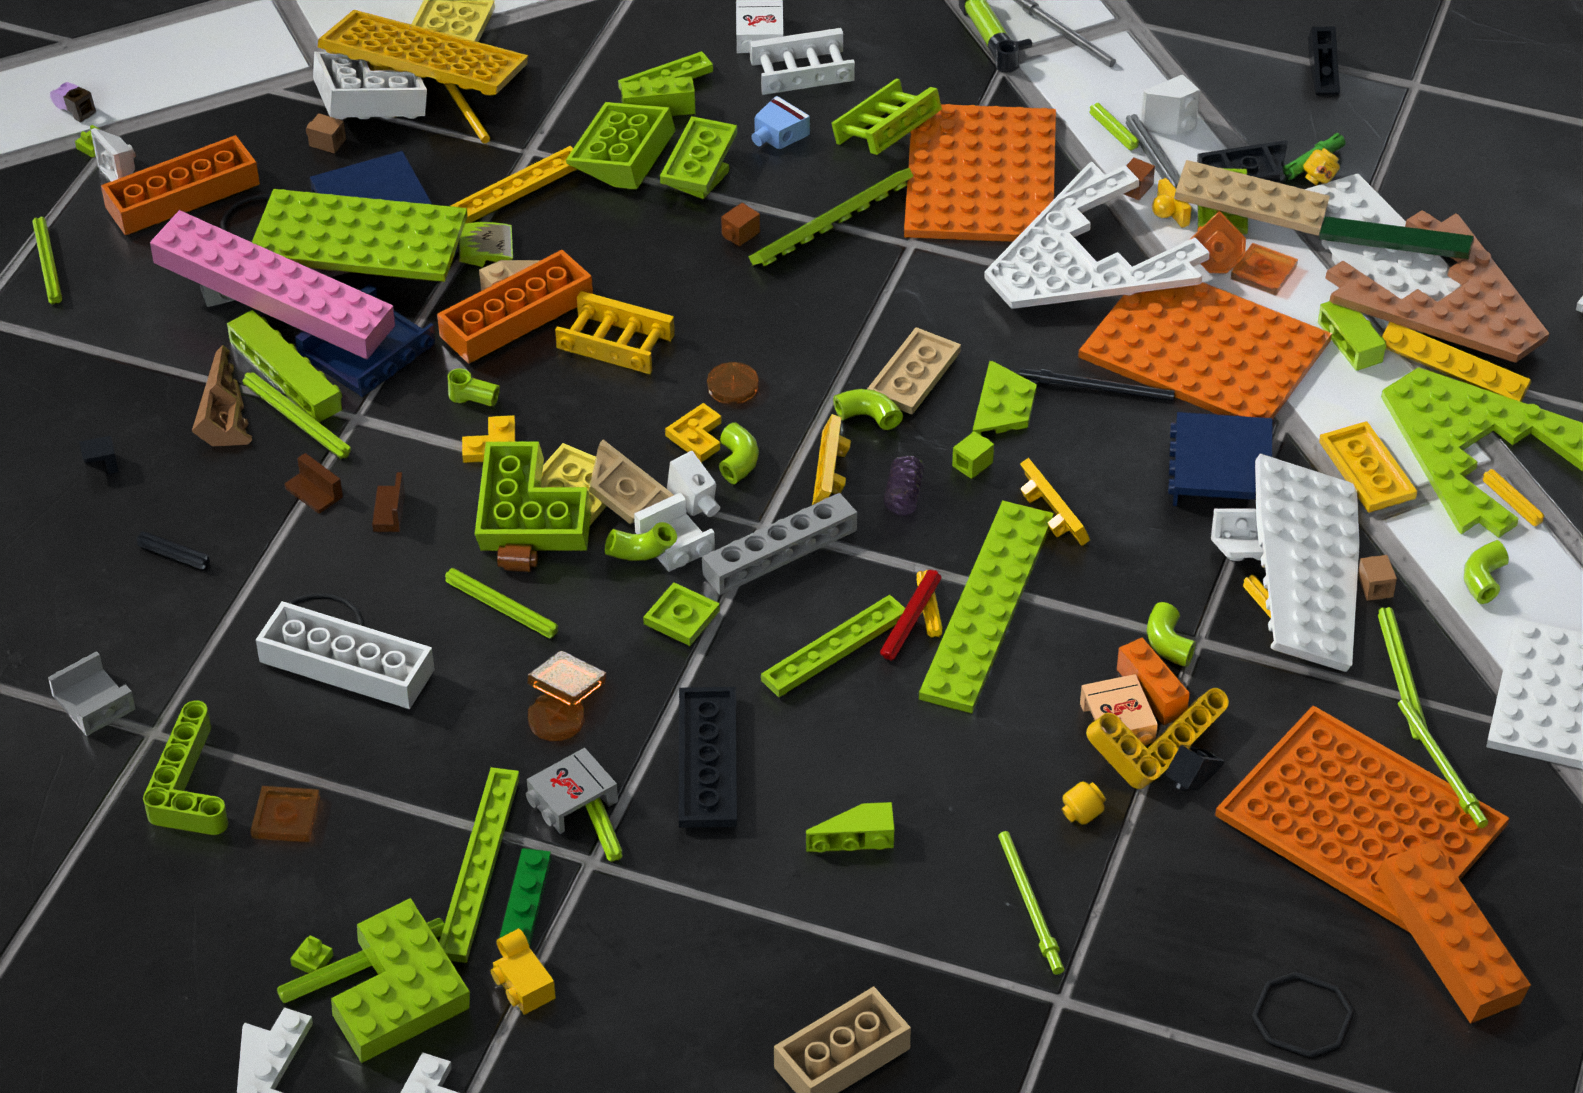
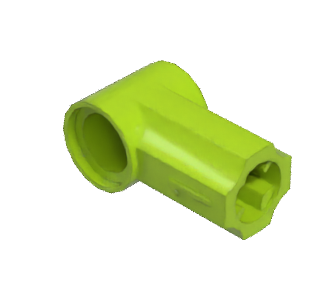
[448,368,500,407]

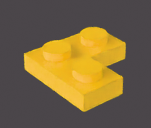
[665,403,721,462]
[462,415,515,463]

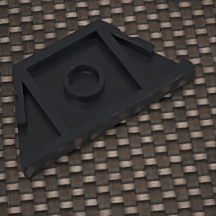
[1197,140,1288,182]

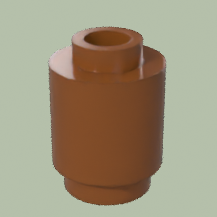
[497,543,538,572]

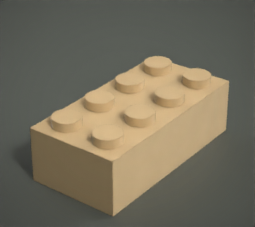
[774,987,911,1093]

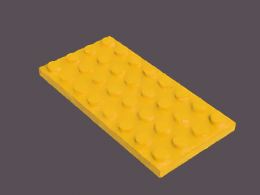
[317,10,528,95]

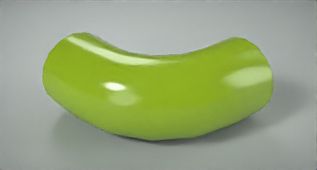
[833,389,903,430]
[719,422,759,484]
[605,522,677,561]
[1463,540,1509,604]
[1146,602,1196,667]

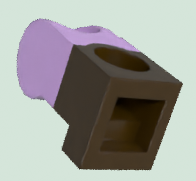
[50,82,96,122]

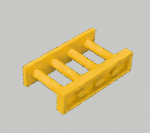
[555,291,675,374]

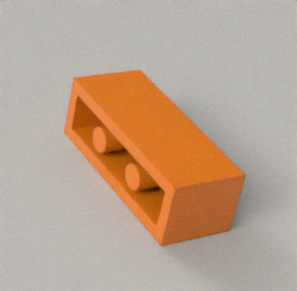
[1117,637,1190,726]

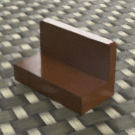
[285,453,343,513]
[372,472,405,532]

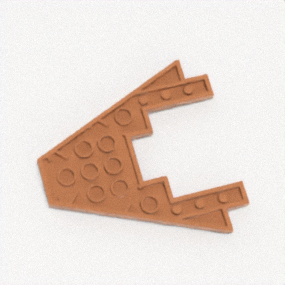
[1325,210,1549,363]

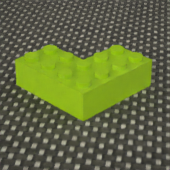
[475,442,592,551]
[331,898,470,1063]

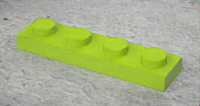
[618,51,713,90]

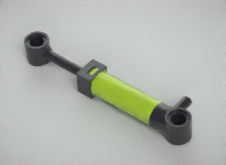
[959,0,1032,73]

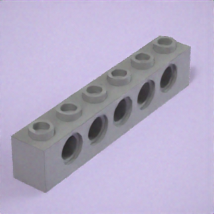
[702,493,857,595]

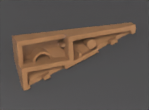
[192,345,252,446]

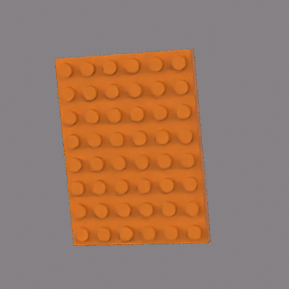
[904,104,1056,242]
[1078,282,1332,420]
[1215,706,1509,932]

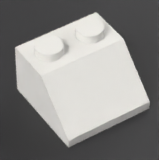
[1141,74,1200,135]

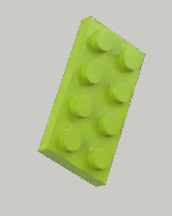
[660,116,737,193]

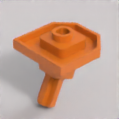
[1189,211,1246,273]

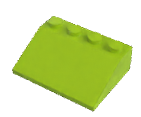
[566,102,676,189]

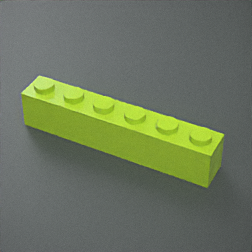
[227,310,342,423]

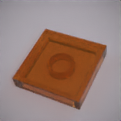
[1230,243,1298,296]
[527,650,606,706]
[251,786,320,842]

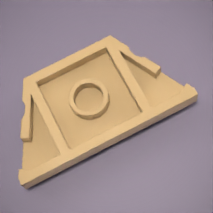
[588,440,674,524]

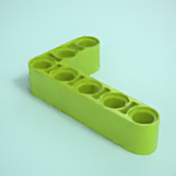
[143,701,228,835]

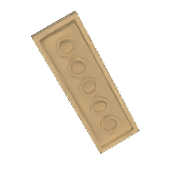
[1174,160,1330,236]

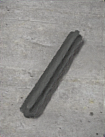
[1125,114,1180,188]

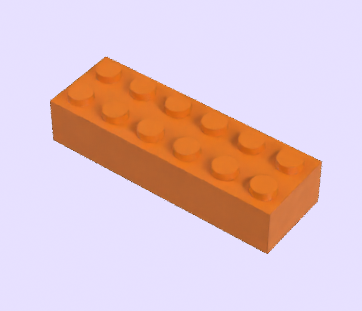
[101,135,260,235]
[437,250,593,364]
[1375,841,1531,1024]

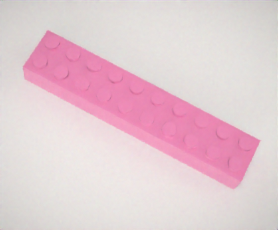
[150,210,395,359]

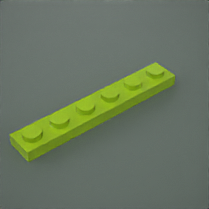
[761,595,905,697]

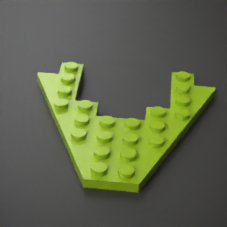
[1381,367,1583,538]

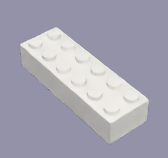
[256,601,435,709]

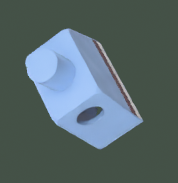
[752,96,810,149]

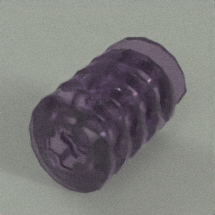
[884,456,924,516]

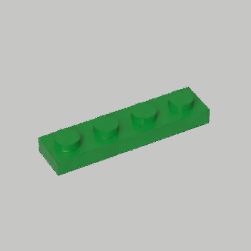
[499,848,552,947]

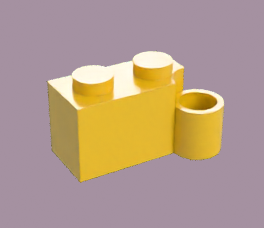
[491,929,556,1015]

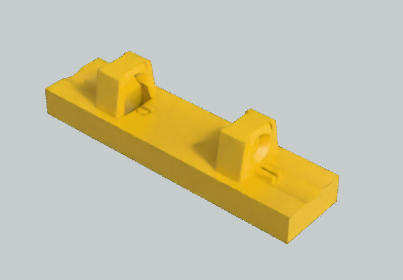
[812,414,851,505]
[1020,458,1090,546]

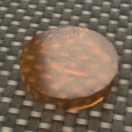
[707,362,759,404]
[528,692,584,741]

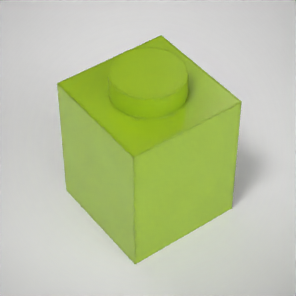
[952,431,994,479]

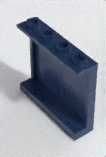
[310,151,432,205]
[295,284,436,397]
[1168,412,1272,506]

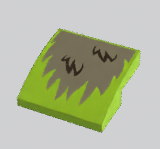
[459,222,513,267]

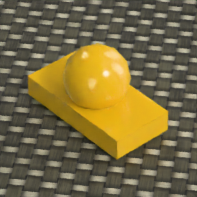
[1152,178,1192,228]

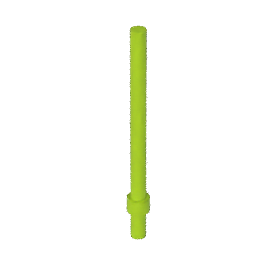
[1398,699,1488,828]
[998,831,1064,975]

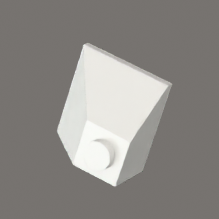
[91,128,136,181]

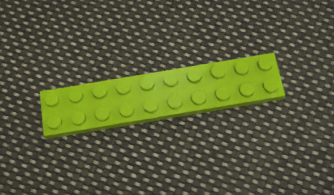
[919,500,1054,714]

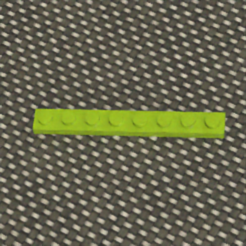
[748,168,914,266]
[439,767,520,963]

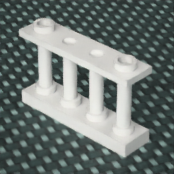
[750,28,855,95]

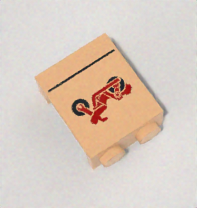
[1080,674,1158,750]

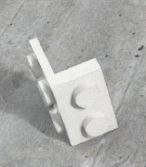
[1211,509,1264,561]

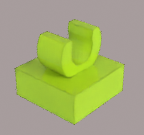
[75,125,100,158]
[290,935,333,973]

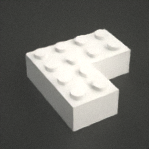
[313,52,427,120]

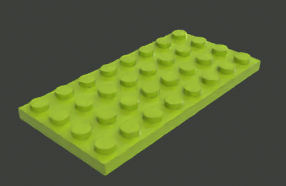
[252,189,468,282]

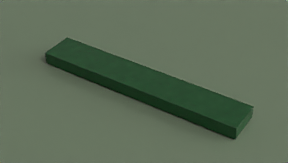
[1319,216,1474,259]

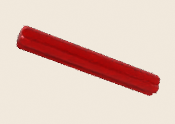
[880,570,942,660]

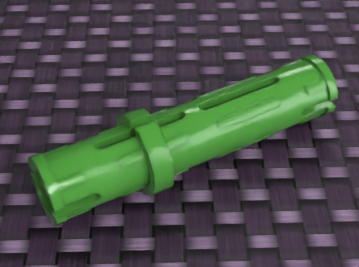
[1283,133,1346,180]

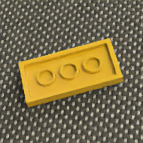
[1319,421,1417,513]

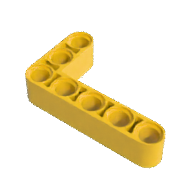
[1086,688,1229,789]

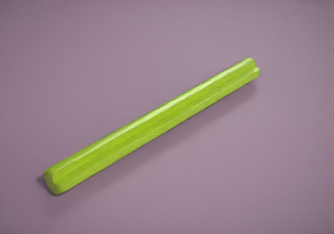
[243,372,351,459]
[1378,607,1428,740]
[277,918,444,1003]

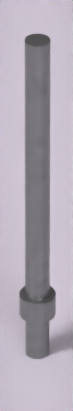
[1013,0,1116,67]

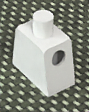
[667,450,720,517]

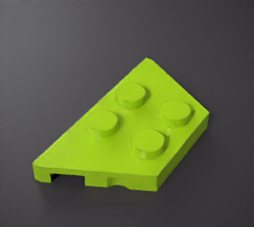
[972,361,1037,435]

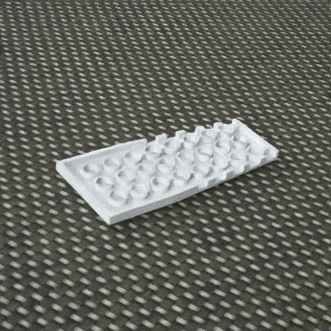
[1304,174,1462,334]
[1255,454,1359,672]

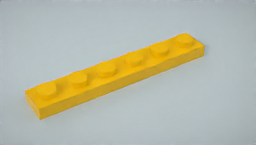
[451,146,577,224]
[1382,322,1532,402]

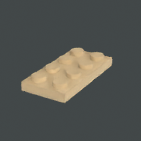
[867,327,961,414]

